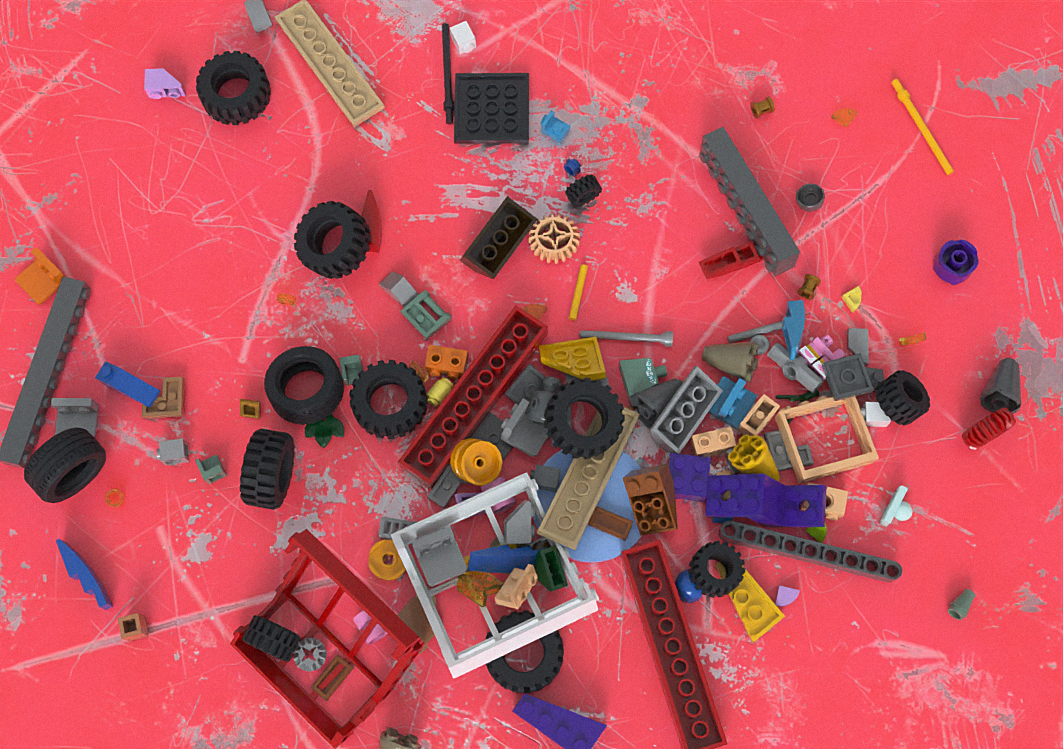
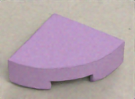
[775,585,800,607]

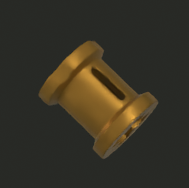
[751,96,775,119]
[797,274,821,300]

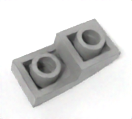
[244,0,273,33]

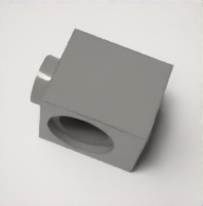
[157,438,189,466]

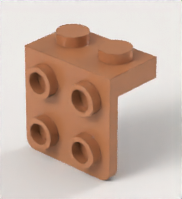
[397,597,443,654]

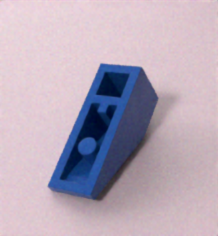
[95,361,161,408]

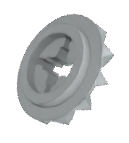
[293,638,327,672]

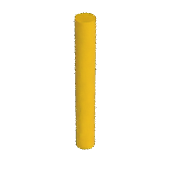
[569,264,588,321]

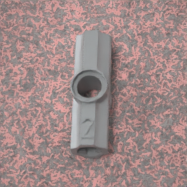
[767,342,824,393]

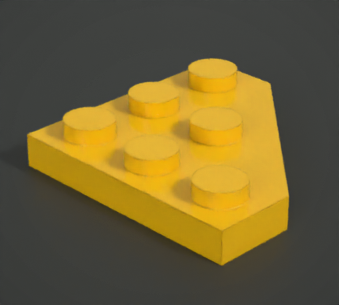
[539,337,606,380]

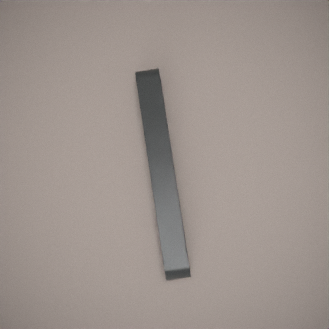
[719,521,902,583]

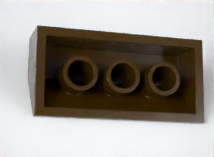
[459,196,538,280]

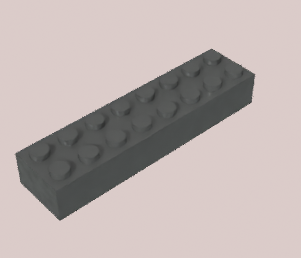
[699,127,800,277]

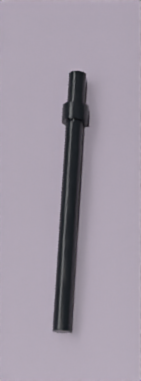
[442,23,455,124]

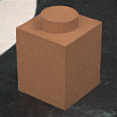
[118,613,149,641]

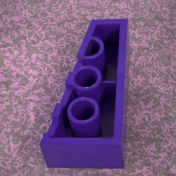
[513,693,607,749]

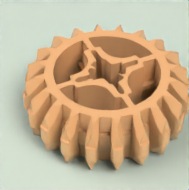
[528,213,580,264]

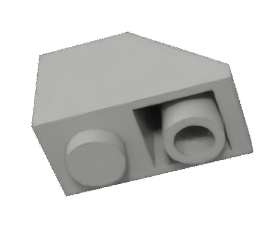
[504,500,535,544]

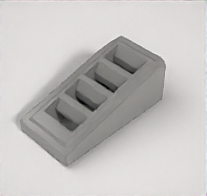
[379,517,417,540]

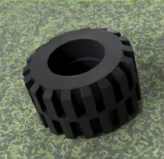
[875,370,930,425]
[688,541,745,598]
[242,615,301,662]

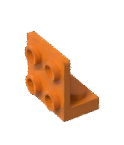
[14,247,65,305]

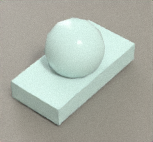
[879,485,913,527]

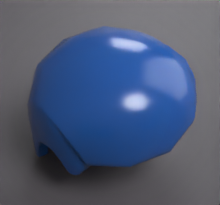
[675,569,703,603]

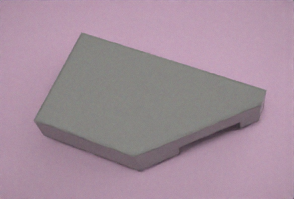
[847,328,869,366]

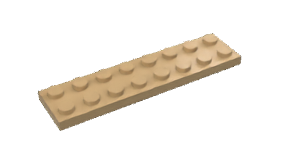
[275,0,385,127]
[537,408,640,550]

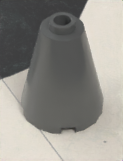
[980,358,1021,414]
[630,378,683,428]

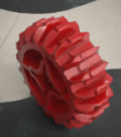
[962,408,1016,450]

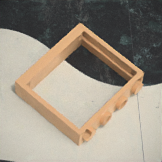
[775,396,879,484]

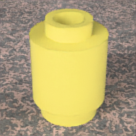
[426,377,454,407]

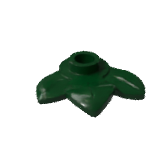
[305,413,344,448]

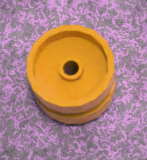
[450,438,502,486]

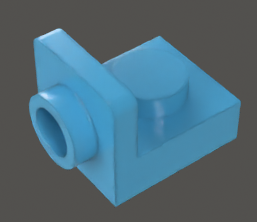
[540,110,570,143]

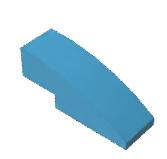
[782,300,805,360]

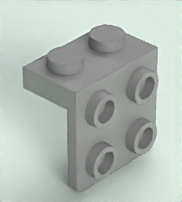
[500,398,548,457]
[411,526,467,587]

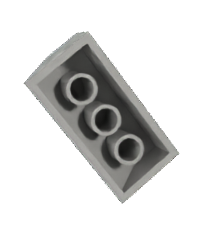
[650,366,723,454]

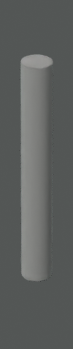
[727,320,783,343]

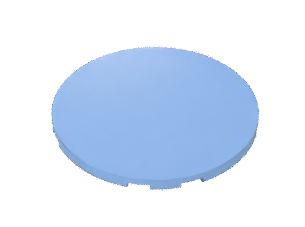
[531,450,642,563]

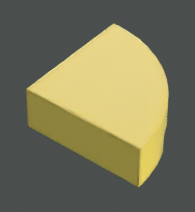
[841,286,862,313]

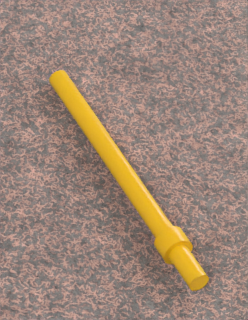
[891,79,954,175]

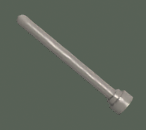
[579,330,673,347]

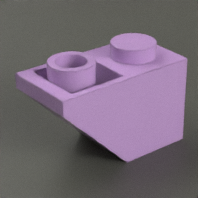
[144,68,186,99]

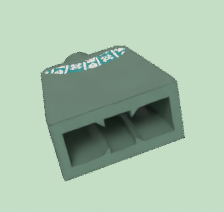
[618,358,667,401]

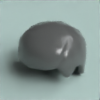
[796,183,825,212]

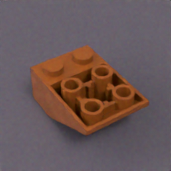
[623,464,678,536]

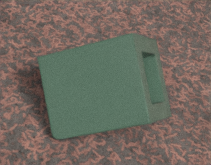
[339,354,363,386]
[195,455,227,484]

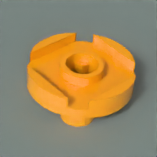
[369,539,407,581]

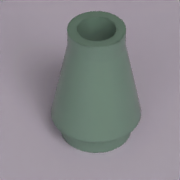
[947,589,976,620]

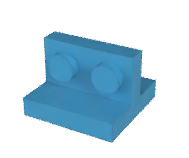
[708,376,758,430]

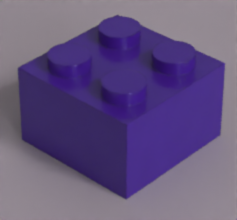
[668,453,711,502]

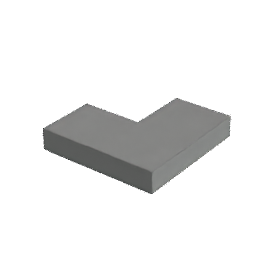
[764,430,814,471]

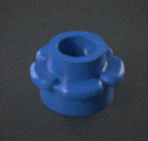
[564,159,581,176]

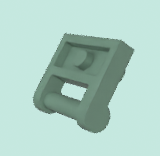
[400,290,452,340]

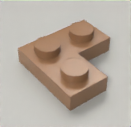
[142,377,184,418]

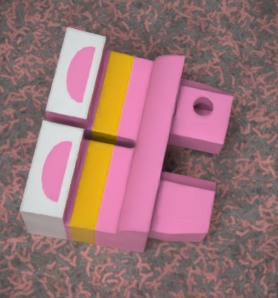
[796,335,846,381]

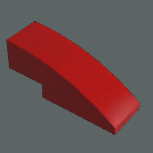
[361,190,382,253]

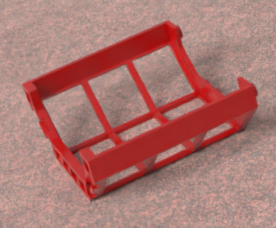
[230,529,425,749]

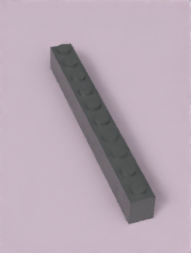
[0,277,91,469]

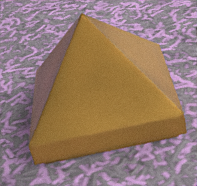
[240,399,260,419]

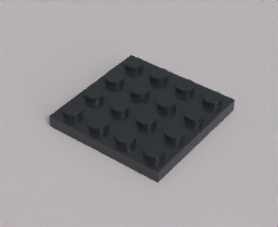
[454,73,529,144]

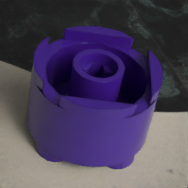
[933,239,979,285]

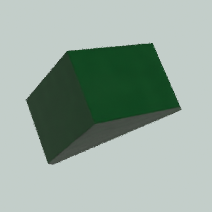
[534,546,568,592]

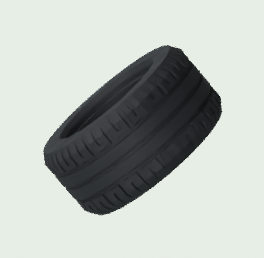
[264,346,344,425]
[24,427,106,503]

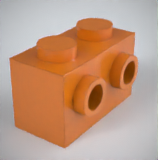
[424,345,469,380]

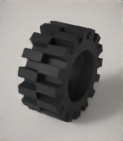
[565,174,602,207]

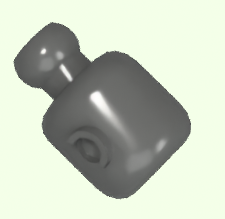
[528,376,562,426]

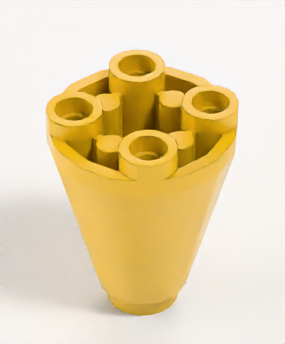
[728,434,780,482]

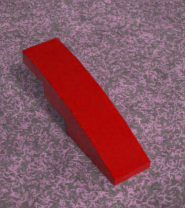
[699,241,764,279]

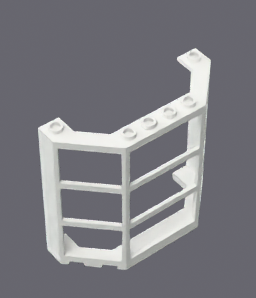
[391,472,599,679]

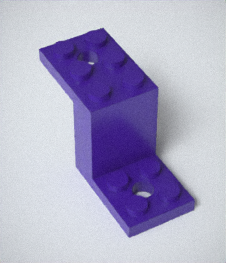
[705,474,827,528]

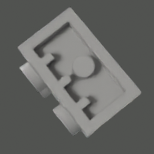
[51,398,99,438]

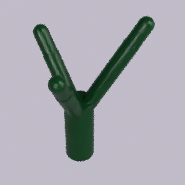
[776,390,819,424]

